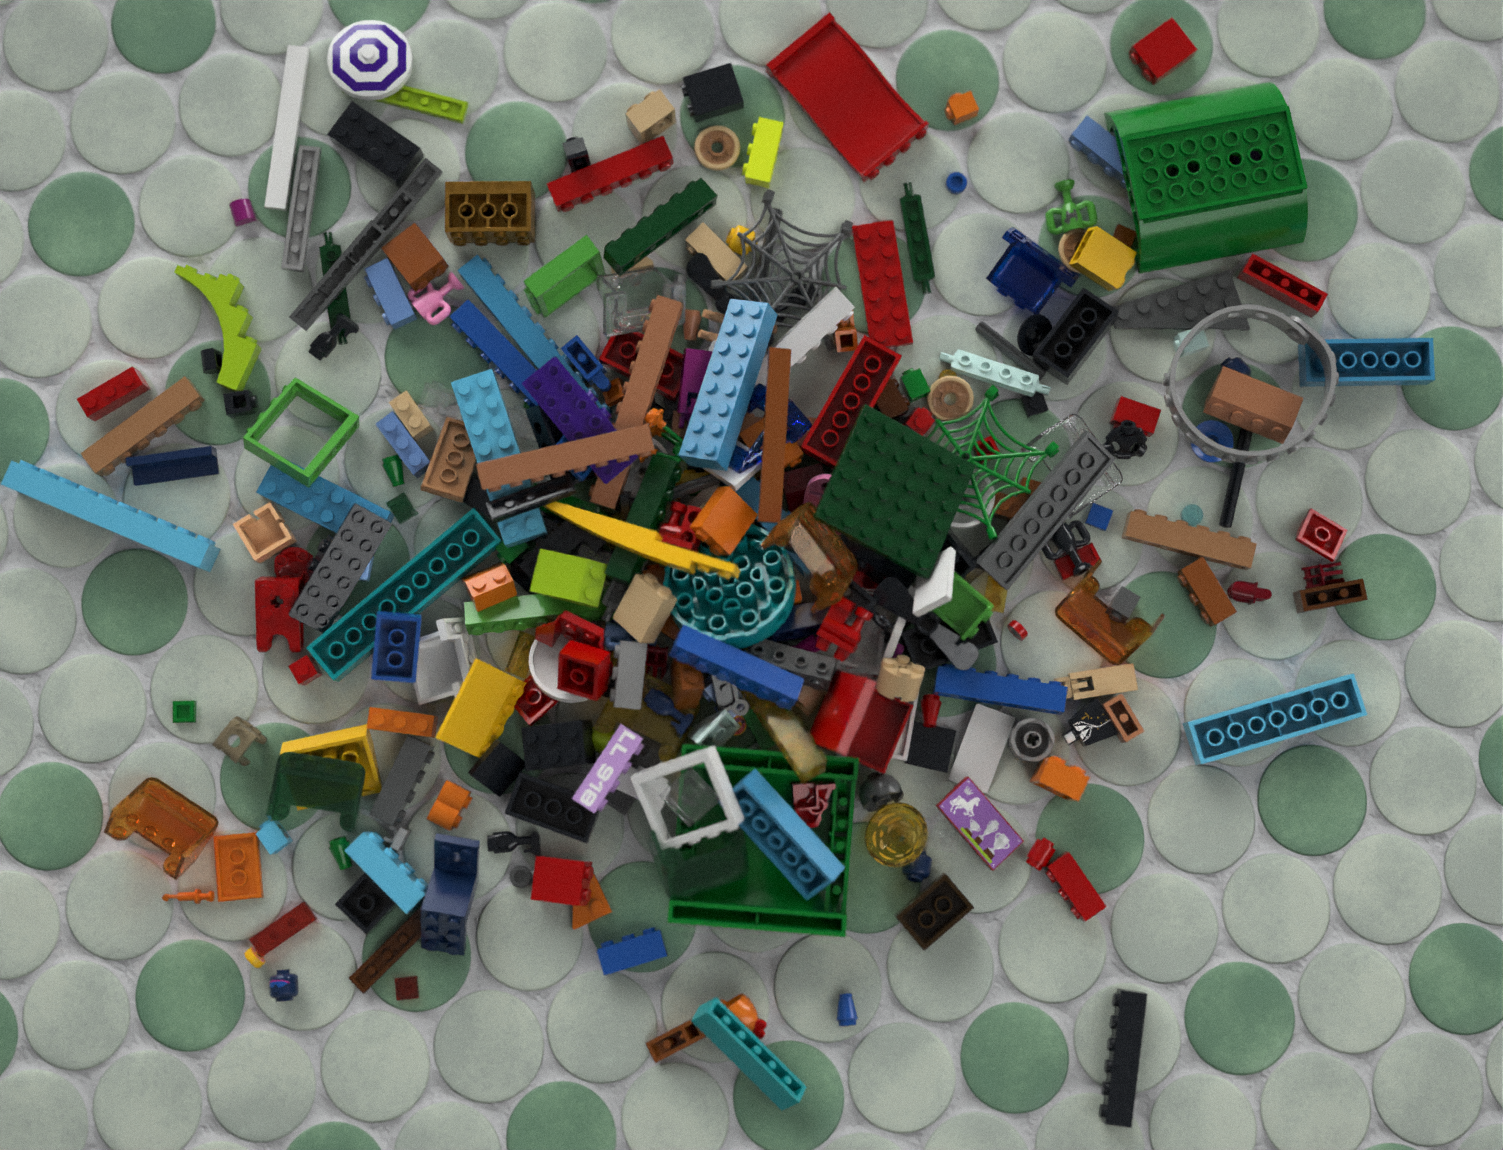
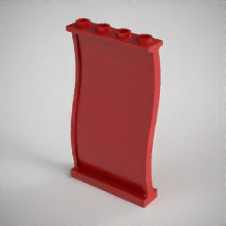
[766,12,929,182]

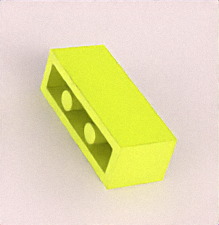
[742,117,784,188]

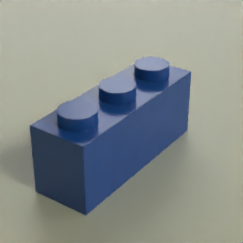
[597,927,668,975]

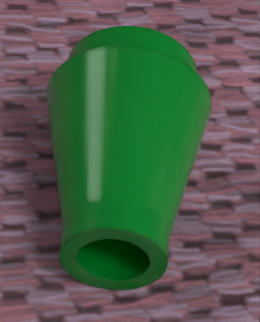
[382,455,405,487]
[328,836,352,870]

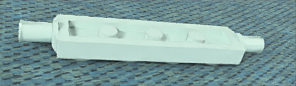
[939,349,1051,397]

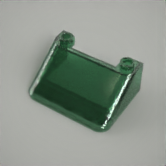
[266,752,365,833]

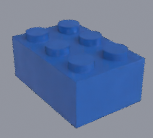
[371,611,422,683]

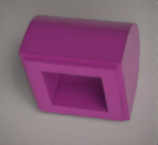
[229,198,257,227]

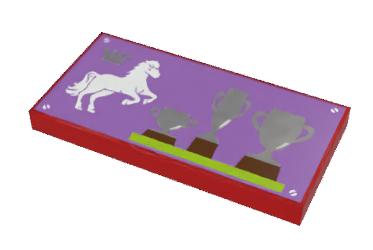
[935,776,1024,871]

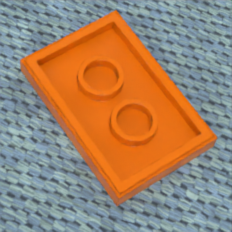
[213,832,264,902]

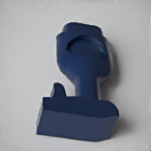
[643,688,694,738]

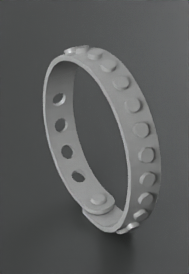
[1163,304,1339,465]

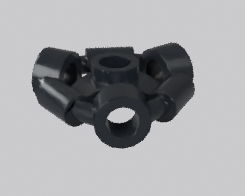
[1103,420,1147,459]

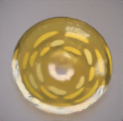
[865,802,928,867]

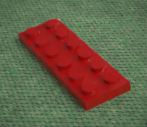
[851,220,913,348]

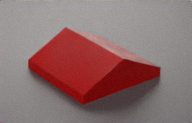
[1295,508,1348,562]
[514,675,559,726]

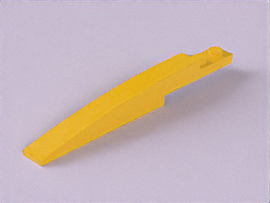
[543,501,740,579]

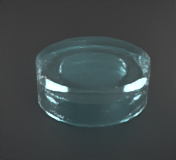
[1180,504,1203,526]

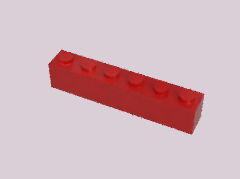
[547,136,674,212]

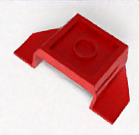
[535,610,613,677]

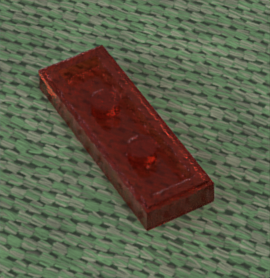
[249,901,317,957]

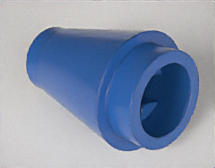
[836,994,858,1026]

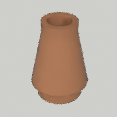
[681,309,702,341]

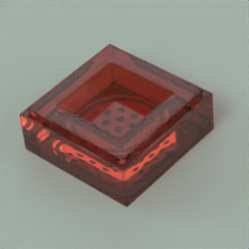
[395,975,420,1000]

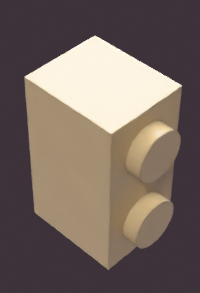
[389,390,434,441]

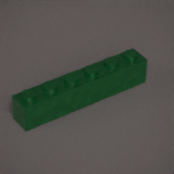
[603,178,718,276]
[604,454,682,586]

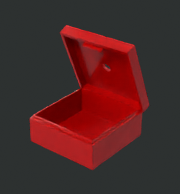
[806,670,914,774]

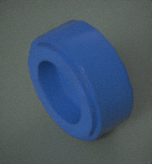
[946,172,967,194]

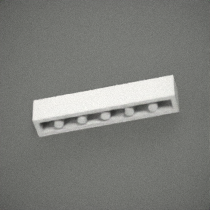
[754,287,855,396]

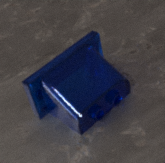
[986,226,1081,314]

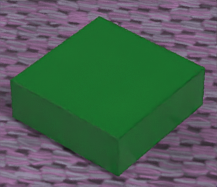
[173,701,196,723]

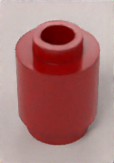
[1026,837,1056,871]

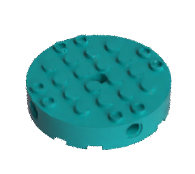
[663,524,796,649]

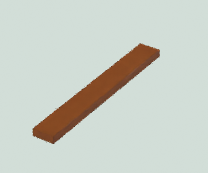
[758,347,791,524]

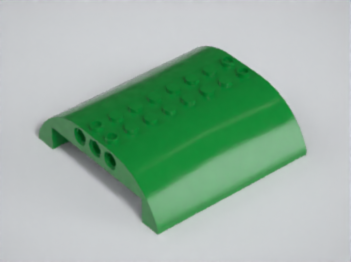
[667,744,859,937]

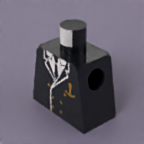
[1062,698,1118,747]

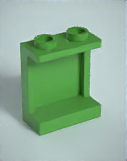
[929,571,994,641]

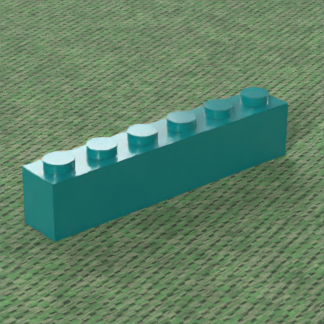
[691,997,807,1111]

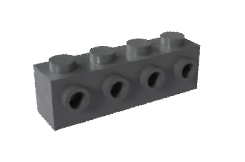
[746,640,836,691]

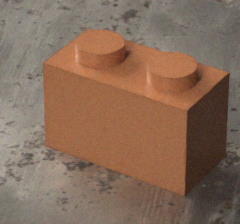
[1101,694,1144,743]

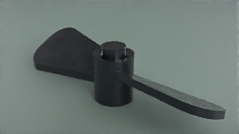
[686,253,774,348]
[873,577,978,670]

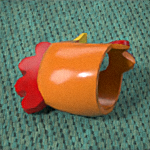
[720,993,767,1039]

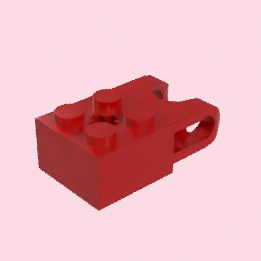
[255,576,304,653]

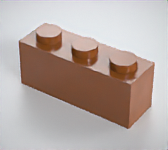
[1177,557,1237,627]

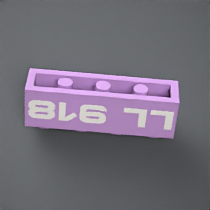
[572,724,644,813]

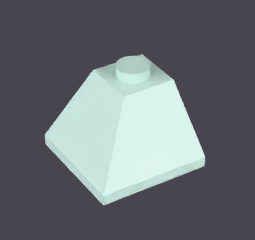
[687,709,741,747]

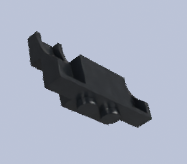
[519,507,607,597]

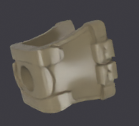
[212,716,267,766]

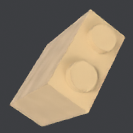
[613,573,678,643]

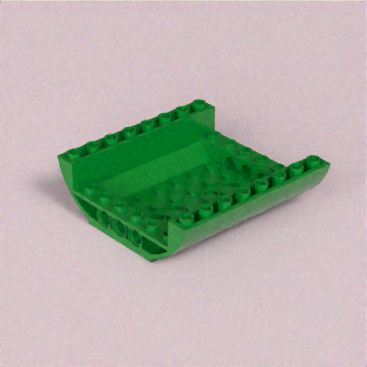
[1104,82,1308,274]

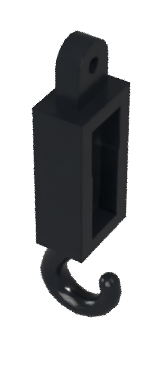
[824,570,894,632]

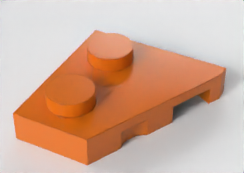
[572,873,612,930]

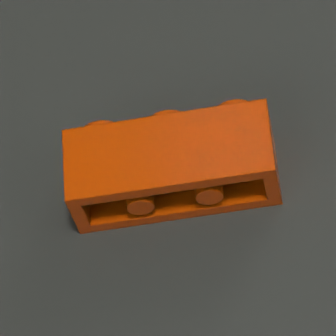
[367,707,438,738]

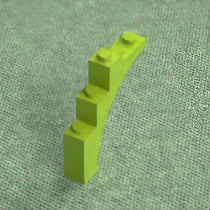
[174,265,262,392]

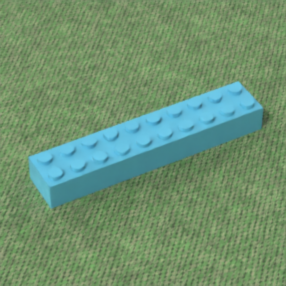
[1,460,221,572]

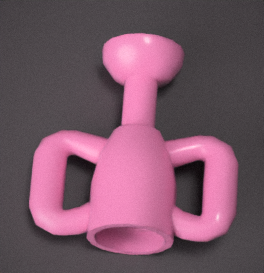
[407,272,464,325]

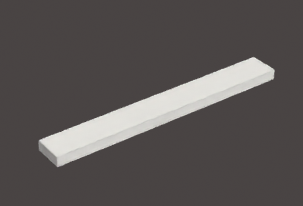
[264,45,310,211]

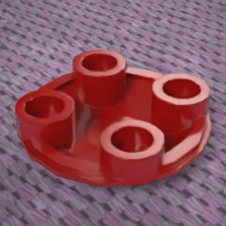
[274,547,314,586]

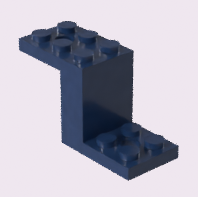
[421,833,480,956]

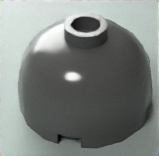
[859,772,904,812]

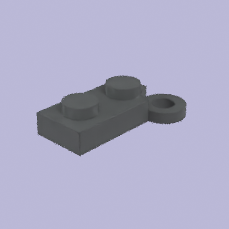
[710,674,749,716]

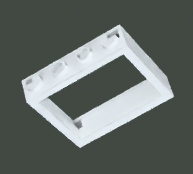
[630,745,745,851]

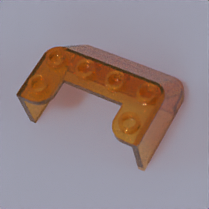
[104,777,219,880]

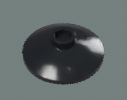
[1017,314,1052,356]

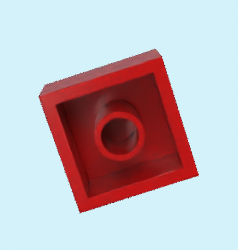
[557,640,610,701]

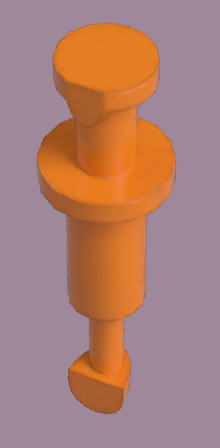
[162,889,214,904]

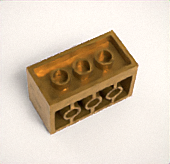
[445,181,535,246]

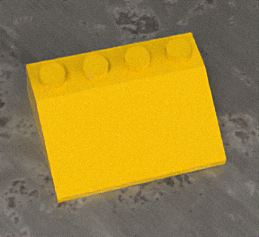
[435,658,526,758]
[280,724,382,811]

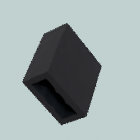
[680,63,744,123]

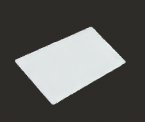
[948,704,1015,794]

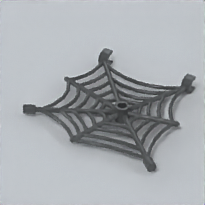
[711,189,853,351]

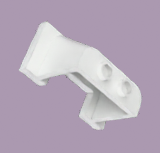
[413,617,478,705]

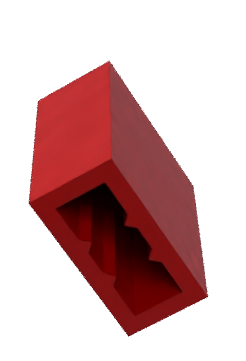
[1129,17,1198,85]
[531,856,594,906]

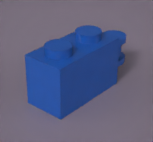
[561,335,611,392]

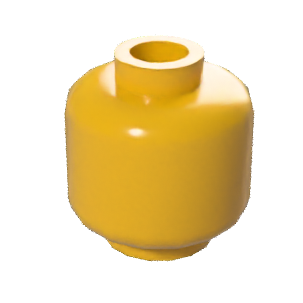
[725,225,758,256]

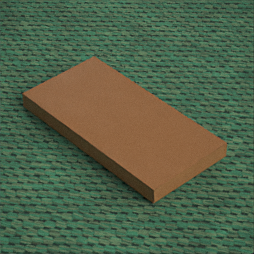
[421,417,477,503]

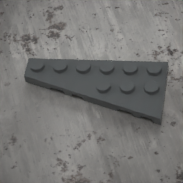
[1113,270,1250,331]

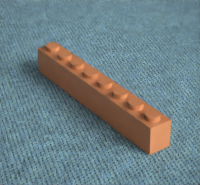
[476,423,655,492]

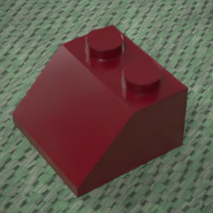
[783,463,827,517]

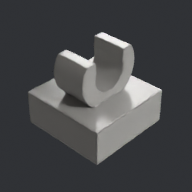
[383,826,411,851]

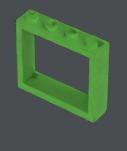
[523,235,606,318]
[243,377,359,488]

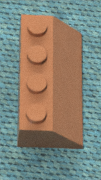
[1203,366,1303,444]

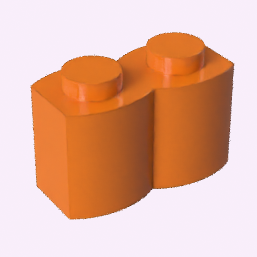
[427,780,473,831]

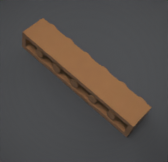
[80,376,205,477]
[1122,509,1257,570]

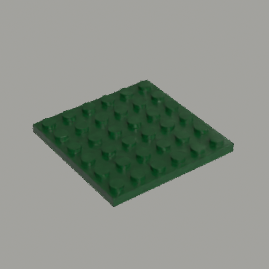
[813,404,976,579]

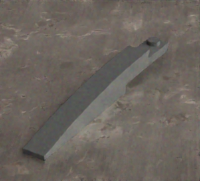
[289,158,443,331]

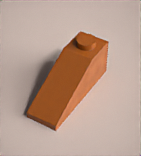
[646,1019,707,1063]

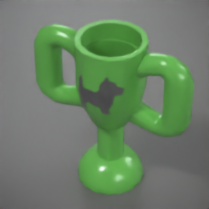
[1045,179,1098,235]

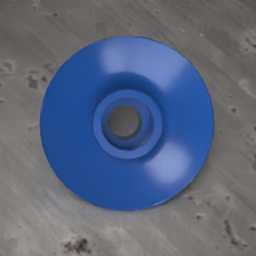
[1191,420,1234,463]

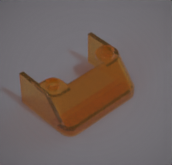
[761,502,858,613]
[1055,559,1165,665]

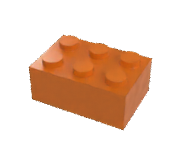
[1029,756,1090,801]

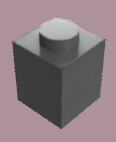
[1105,586,1141,623]

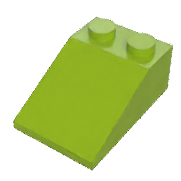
[529,549,608,608]

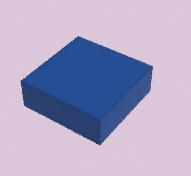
[1085,503,1113,531]

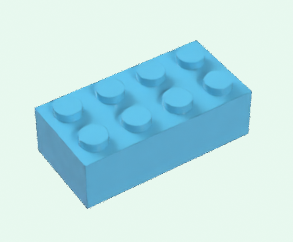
[345,831,429,914]

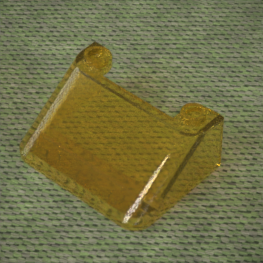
[593,673,701,763]

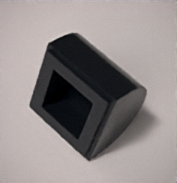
[201,348,222,374]

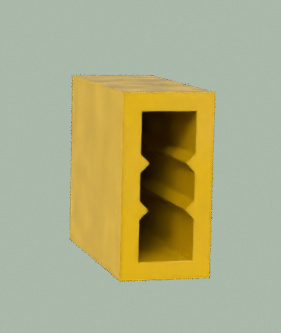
[1069,226,1137,291]

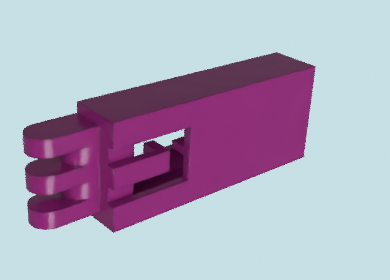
[677,348,712,429]

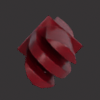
[1301,561,1345,589]
[1227,581,1272,605]
[644,644,669,680]

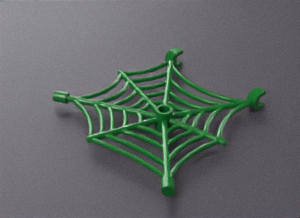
[926,385,1059,540]

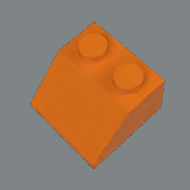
[461,562,517,612]

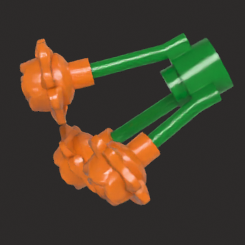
[637,408,686,464]

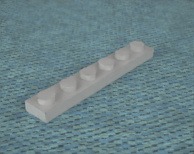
[281,145,322,272]

